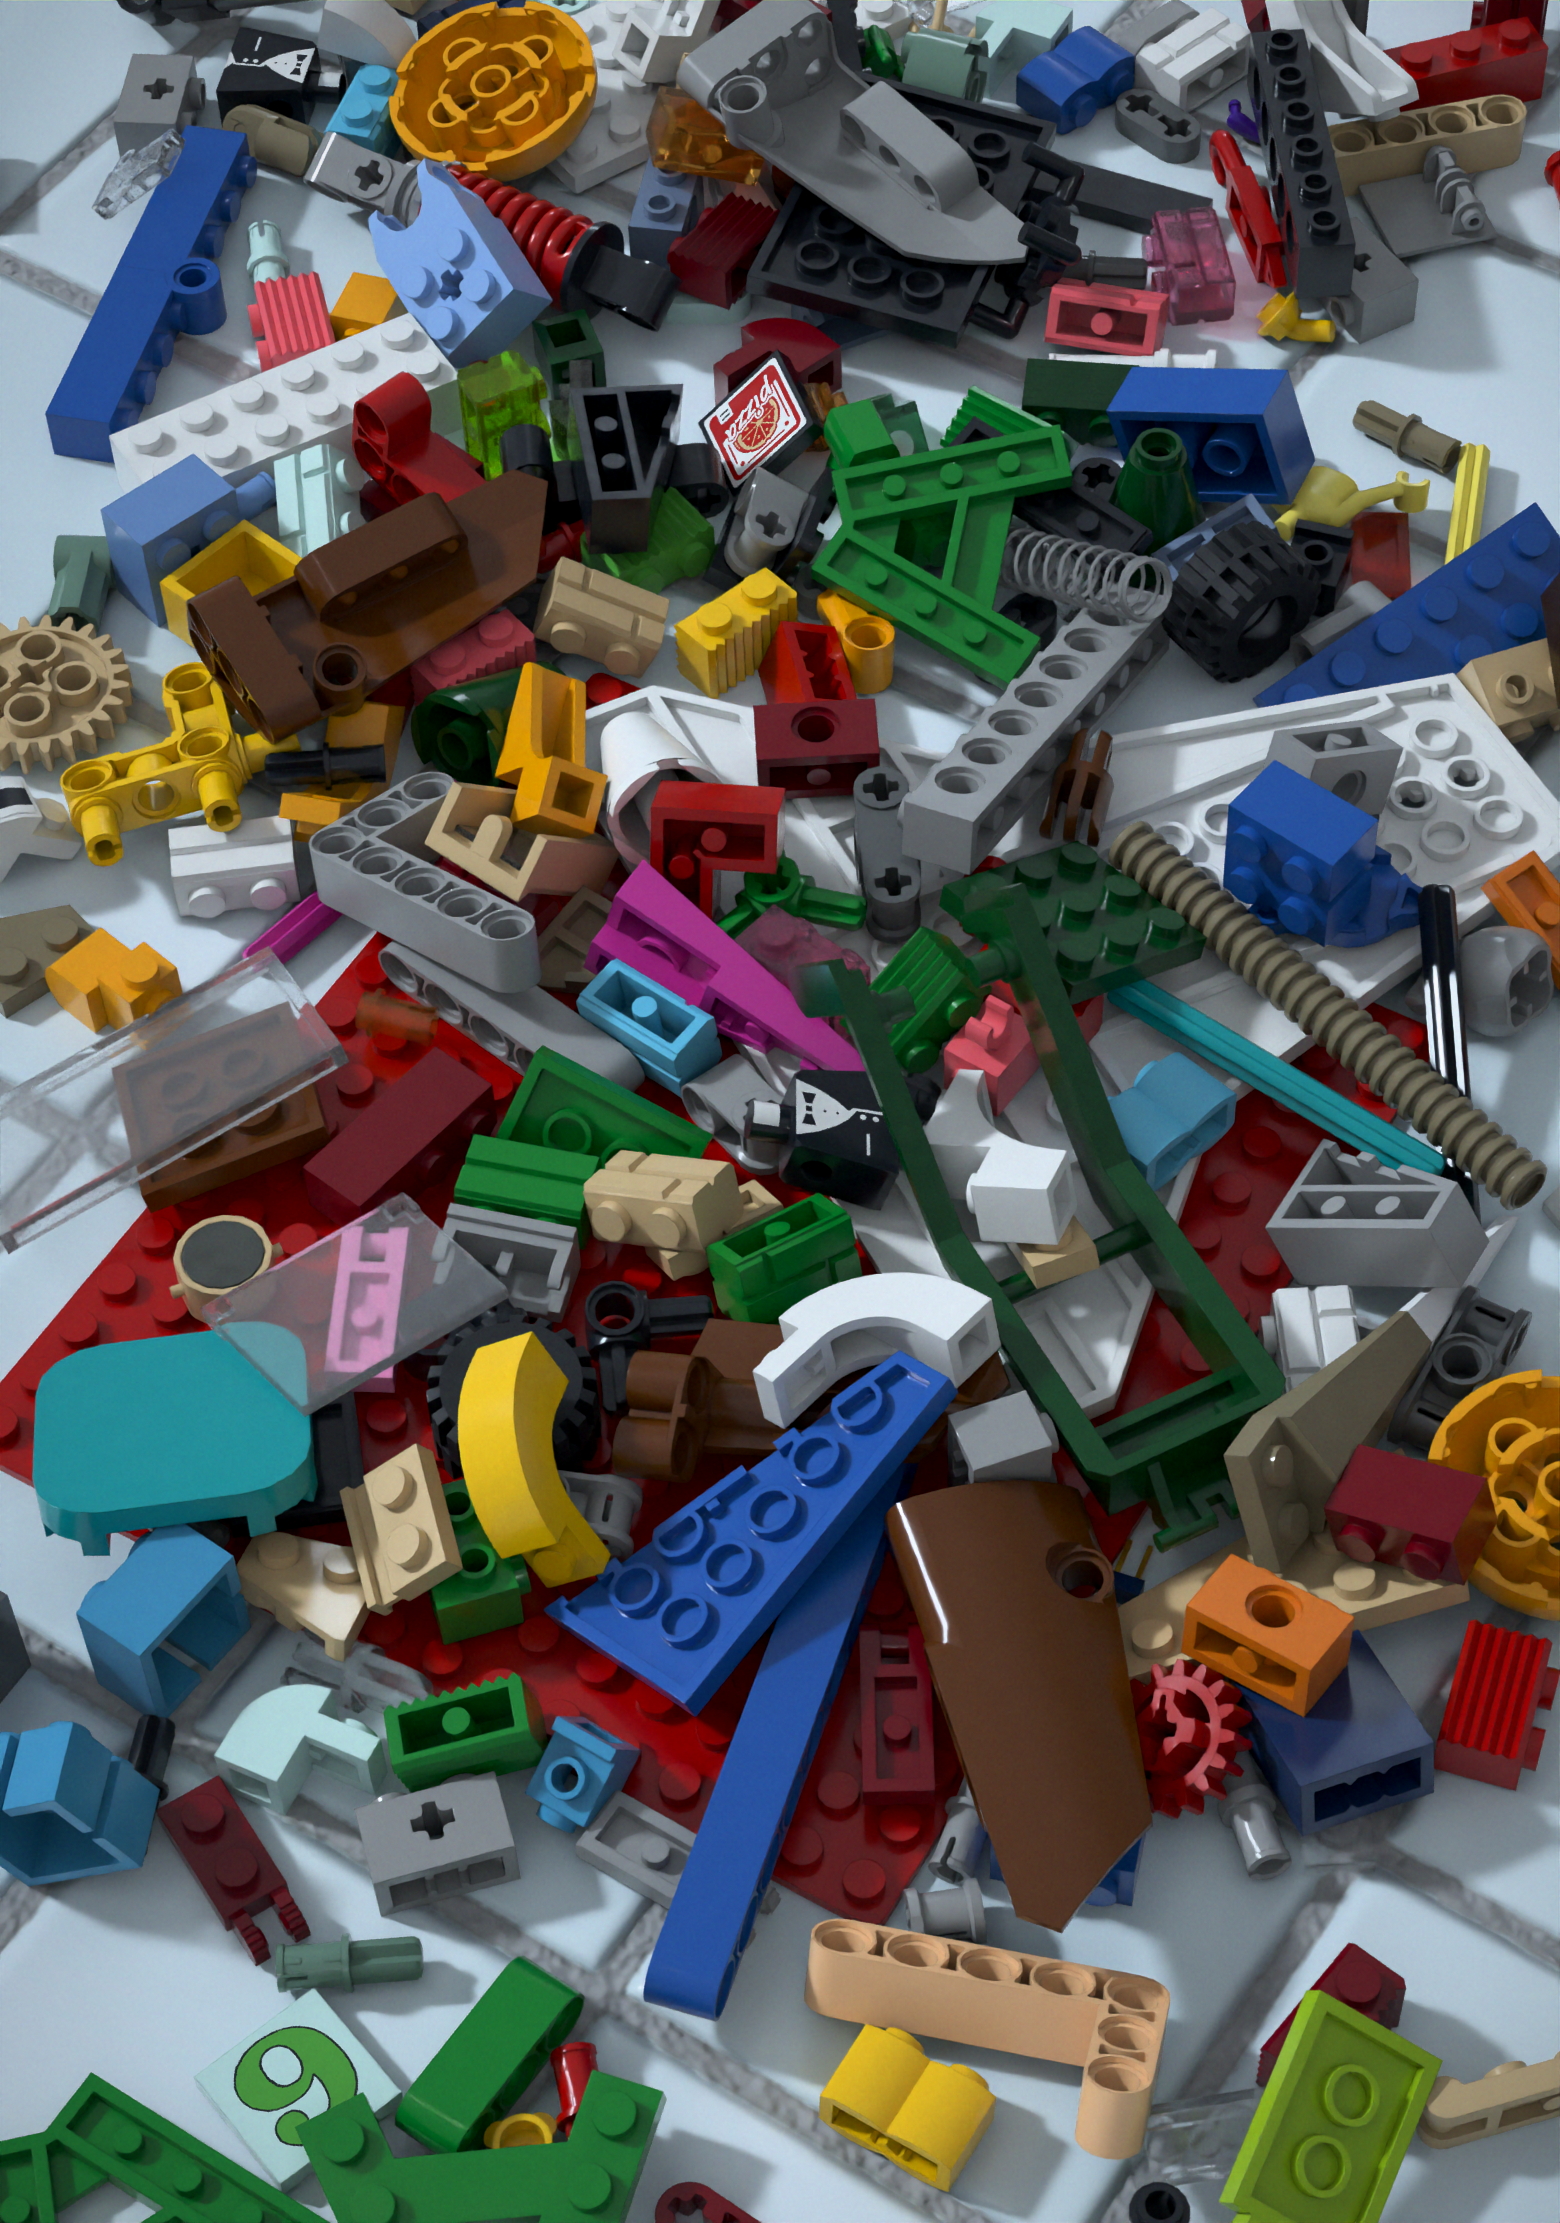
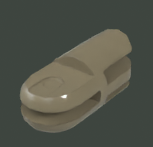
[222,104,324,177]

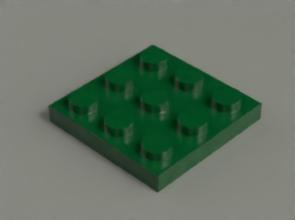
[938,841,1207,1005]

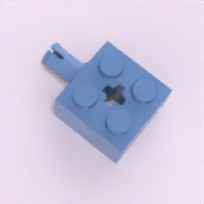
[100,453,277,627]

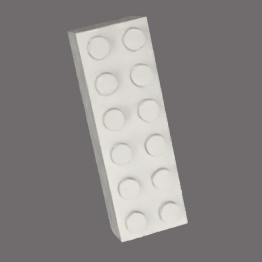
[109,312,467,510]

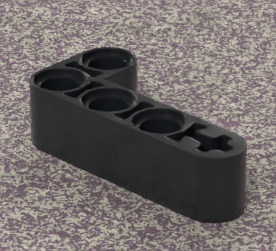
[499,424,729,536]

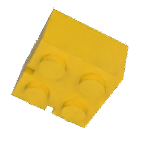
[159,519,303,649]

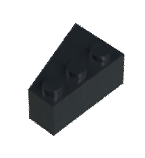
[567,384,683,554]

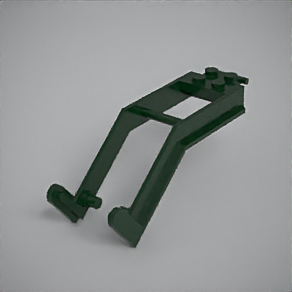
[788,883,1286,1553]

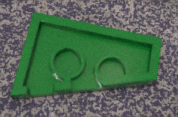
[495,1045,714,1169]

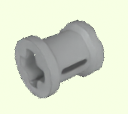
[904,1878,987,1944]

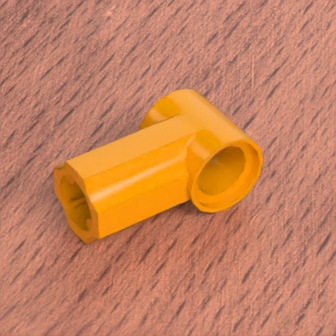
[816,588,895,694]

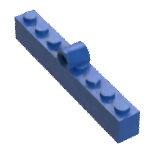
[45,125,257,464]

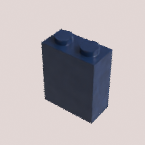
[1229,1630,1434,1837]

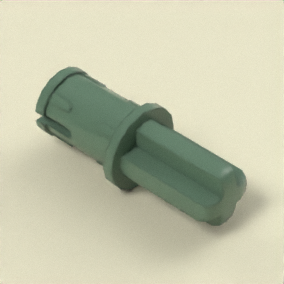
[275,1933,424,1993]

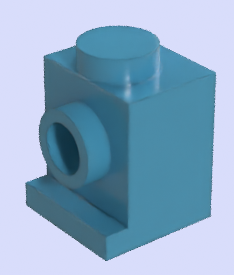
[525,1716,642,1833]

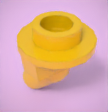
[1256,291,1336,343]

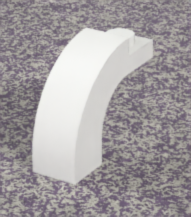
[752,1272,1001,1429]

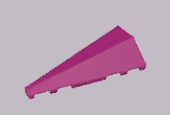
[583,859,866,1071]

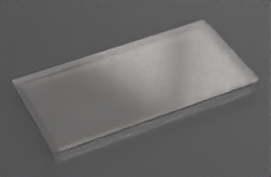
[0,946,349,1254]

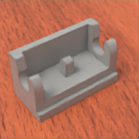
[433,1203,581,1323]

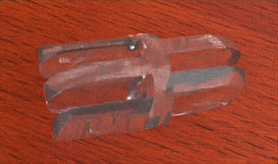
[280,1627,433,1714]

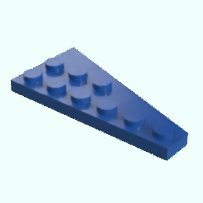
[1253,502,1560,708]

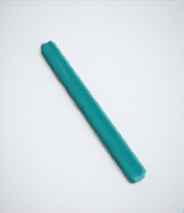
[1107,979,1447,1176]

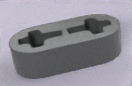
[1115,88,1201,164]

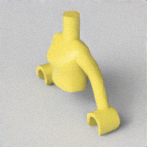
[1270,466,1430,542]

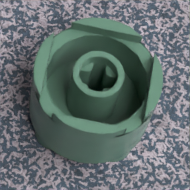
[900,27,989,104]

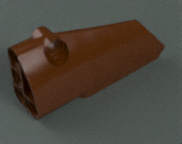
[186,469,548,745]
[884,1480,1153,1934]

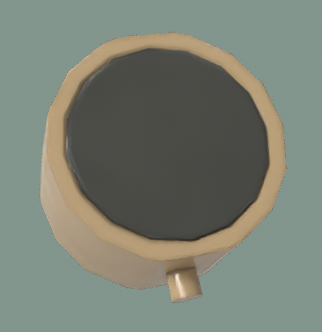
[169,1215,284,1327]

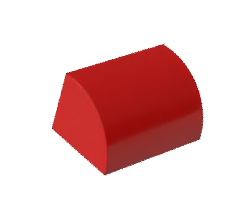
[758,620,857,705]

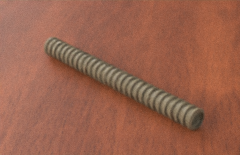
[1108,821,1547,1210]

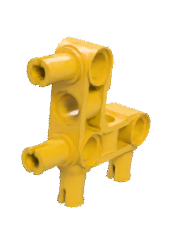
[60,662,302,867]

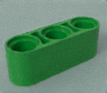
[395,1956,585,2154]

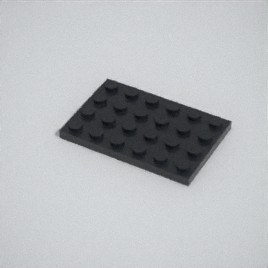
[746,70,1057,349]

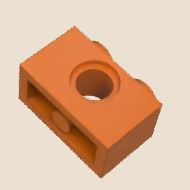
[1181,1553,1355,1717]

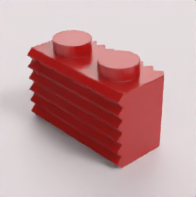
[1434,1619,1560,1791]

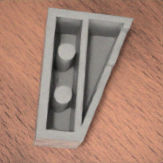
[1265,1138,1490,1288]

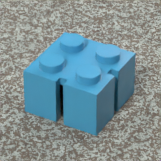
[76,1524,251,1718]
[0,1721,160,1887]

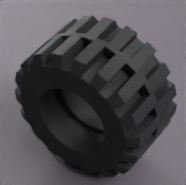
[1161,521,1321,683]
[426,1315,602,1480]

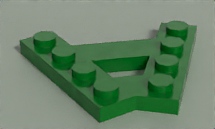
[811,424,1072,692]
[295,2069,667,2223]
[0,2072,330,2223]

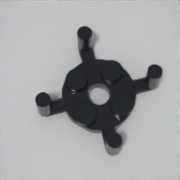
[969,141,1085,339]

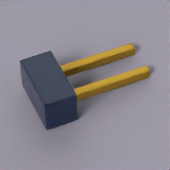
[1098,1539,1153,1605]

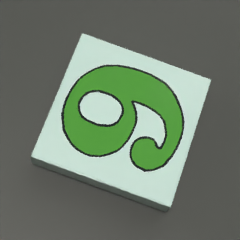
[194,1987,403,2194]

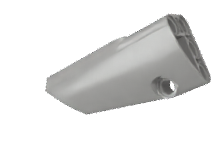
[677,0,1029,265]

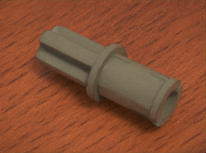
[1352,400,1462,474]

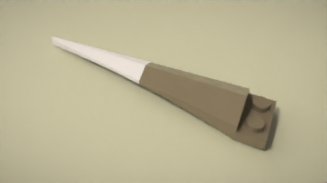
[1223,1216,1519,1572]

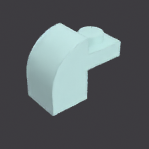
[975,0,1073,99]
[214,1684,388,1815]

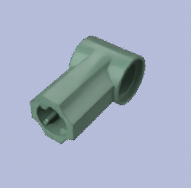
[47,535,117,633]

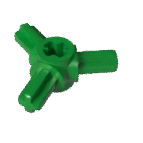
[715,848,867,948]

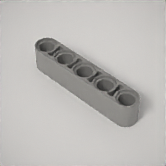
[378,940,645,1092]

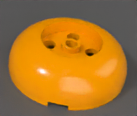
[389,0,598,182]
[1427,1369,1560,1621]

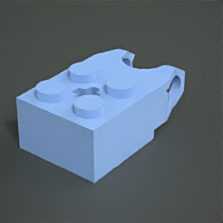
[368,158,553,370]

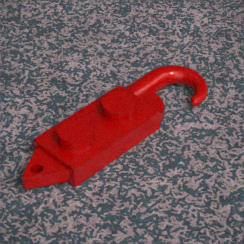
[1209,129,1287,289]

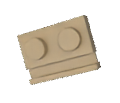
[339,1443,463,1616]

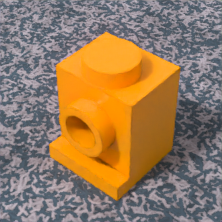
[97,942,196,1057]

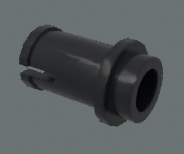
[1129,2182,1190,2223]

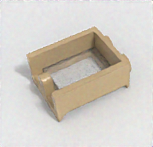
[424,781,620,903]

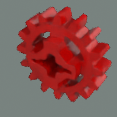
[1130,1659,1253,1819]

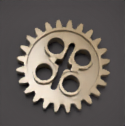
[0,615,133,774]

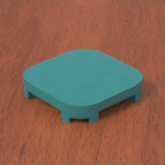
[32,1327,318,1556]

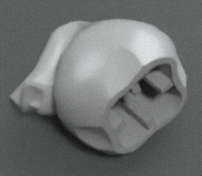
[1404,926,1554,1036]

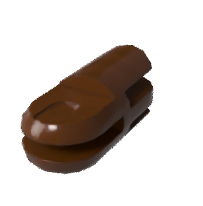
[1039,728,1114,847]

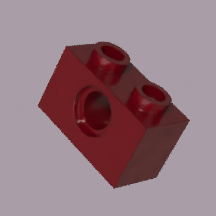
[753,698,880,799]

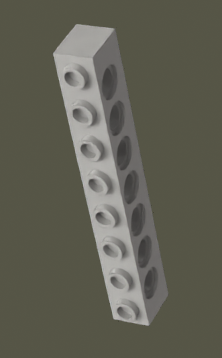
[897,581,1170,875]

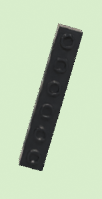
[1247,29,1356,299]

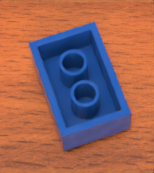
[1106,367,1315,505]

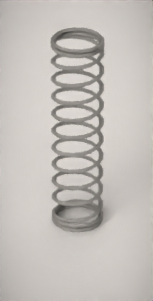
[998,525,1173,623]

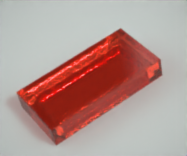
[1349,512,1411,601]

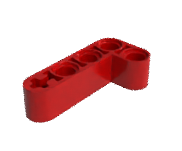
[352,371,547,562]

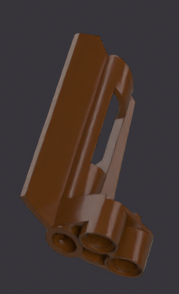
[612,1318,1012,1484]

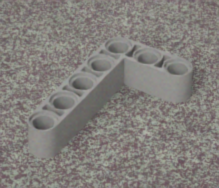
[309,772,542,994]

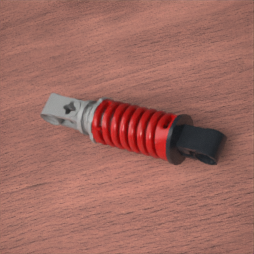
[303,131,683,332]

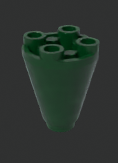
[1108,428,1206,590]

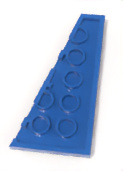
[543,1350,959,1717]

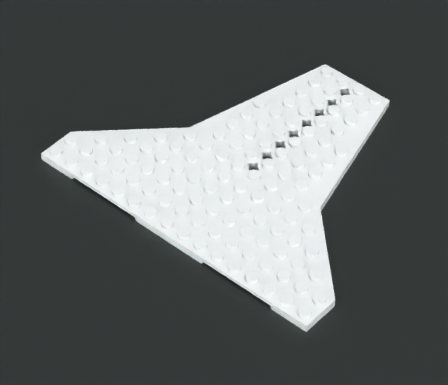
[585,673,1560,1420]

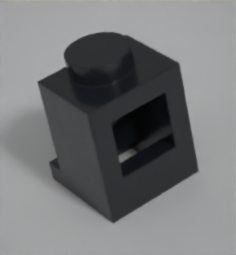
[1290,519,1354,617]

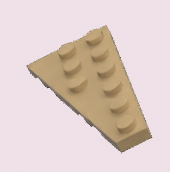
[1118,1448,1470,1697]

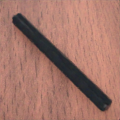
[1417,884,1481,1224]

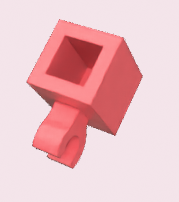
[944,995,1040,1117]

